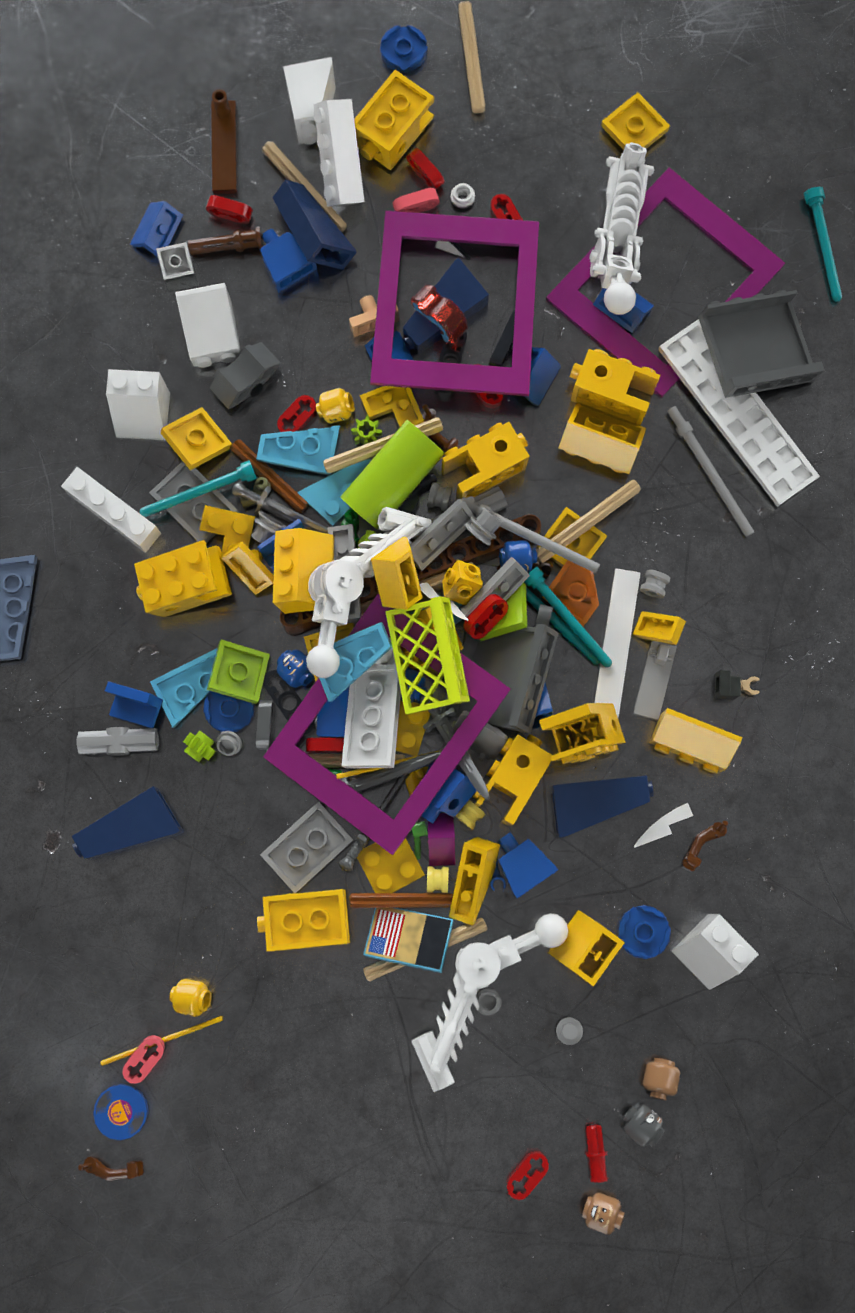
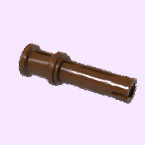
[188,226,264,256]

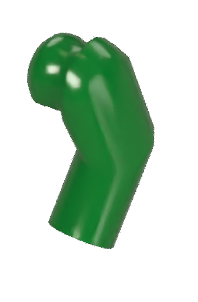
[341,509,360,547]

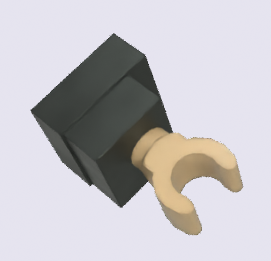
[715,670,760,699]

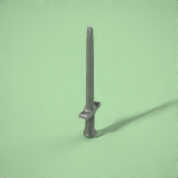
[232,482,328,534]

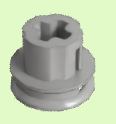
[465,508,503,546]
[251,511,286,543]

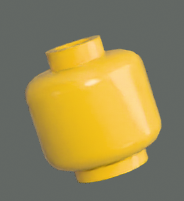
[316,388,355,424]
[169,979,212,1017]

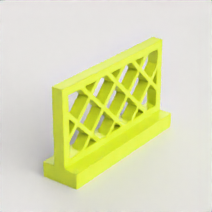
[385,596,470,714]

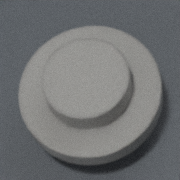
[217,731,242,756]
[476,988,501,1016]
[556,1017,583,1045]

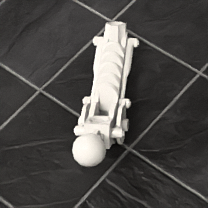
[589,142,654,315]
[306,507,432,678]
[411,913,568,1092]

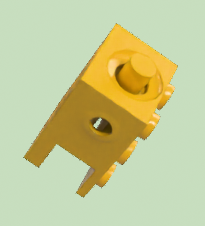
[354,70,434,171]
[570,349,661,426]
[441,422,530,499]
[134,540,232,617]
[539,703,626,764]
[473,734,552,827]
[257,889,350,951]

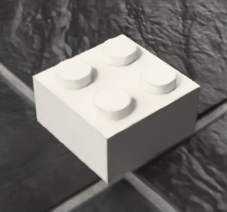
[156,242,195,280]

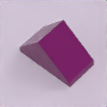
[428,813,455,866]

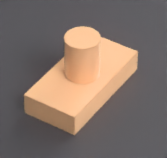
[349,295,400,337]

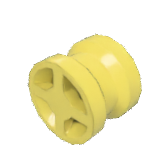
[455,800,486,830]
[427,866,449,893]

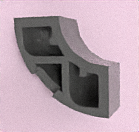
[209,342,281,409]

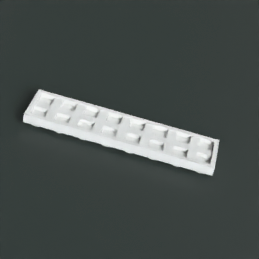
[658,319,820,507]

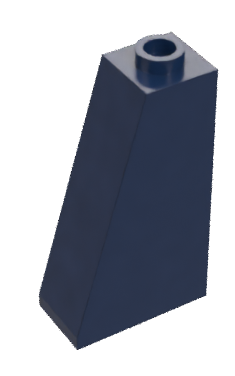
[272,179,357,270]
[402,258,489,355]
[551,776,653,839]
[71,786,184,860]

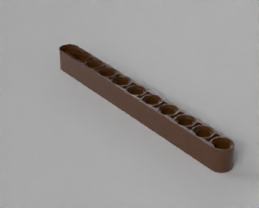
[280,514,541,635]

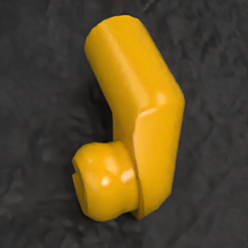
[405,766,428,796]

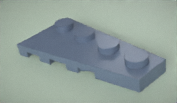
[0,555,38,661]

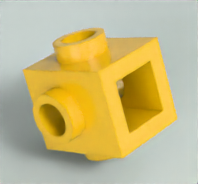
[442,560,483,605]

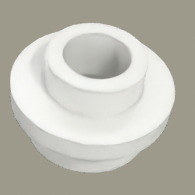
[451,183,475,208]

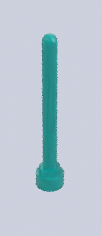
[804,187,842,302]
[140,460,257,517]
[524,566,612,667]
[526,586,600,665]

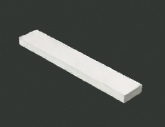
[594,568,640,717]

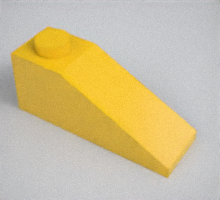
[449,837,500,925]

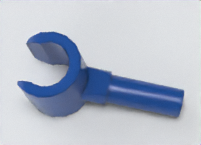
[490,861,506,891]

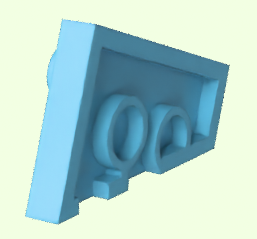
[256,425,340,476]
[297,459,371,527]
[319,622,392,702]
[150,648,217,728]

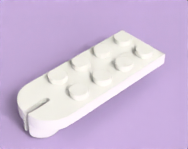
[341,637,404,768]

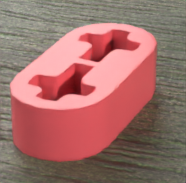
[392,188,440,213]
[122,1035,165,1084]

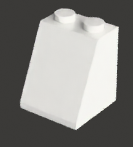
[283,57,336,145]
[175,283,241,368]
[106,369,170,440]
[671,914,759,990]

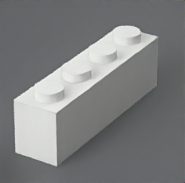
[313,99,365,207]
[61,467,161,553]

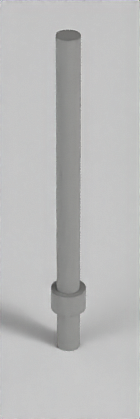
[667,406,754,537]
[461,497,600,574]

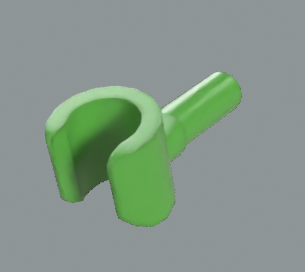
[412,821,428,859]

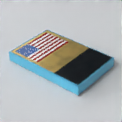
[363,908,454,973]

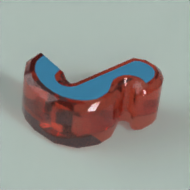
[411,284,468,344]

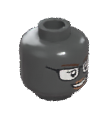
[623,1105,665,1147]

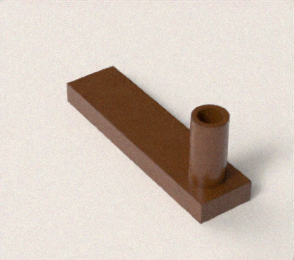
[211,89,238,195]

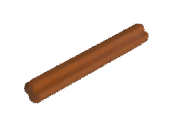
[230,439,308,514]
[349,893,453,908]

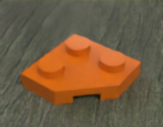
[542,560,599,627]

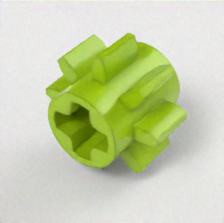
[351,416,383,445]
[183,730,216,762]

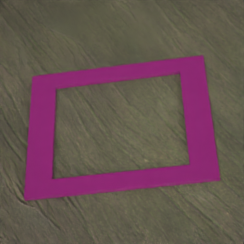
[546,167,785,397]
[370,211,539,396]
[263,594,511,855]

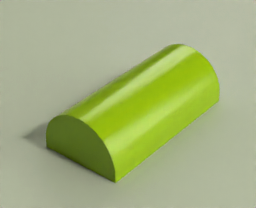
[340,420,444,530]

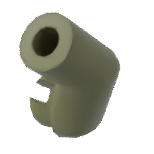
[240,477,271,509]

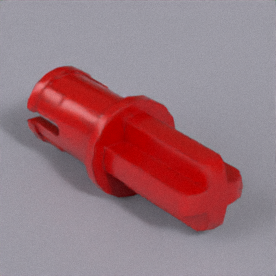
[586,1125,608,1183]

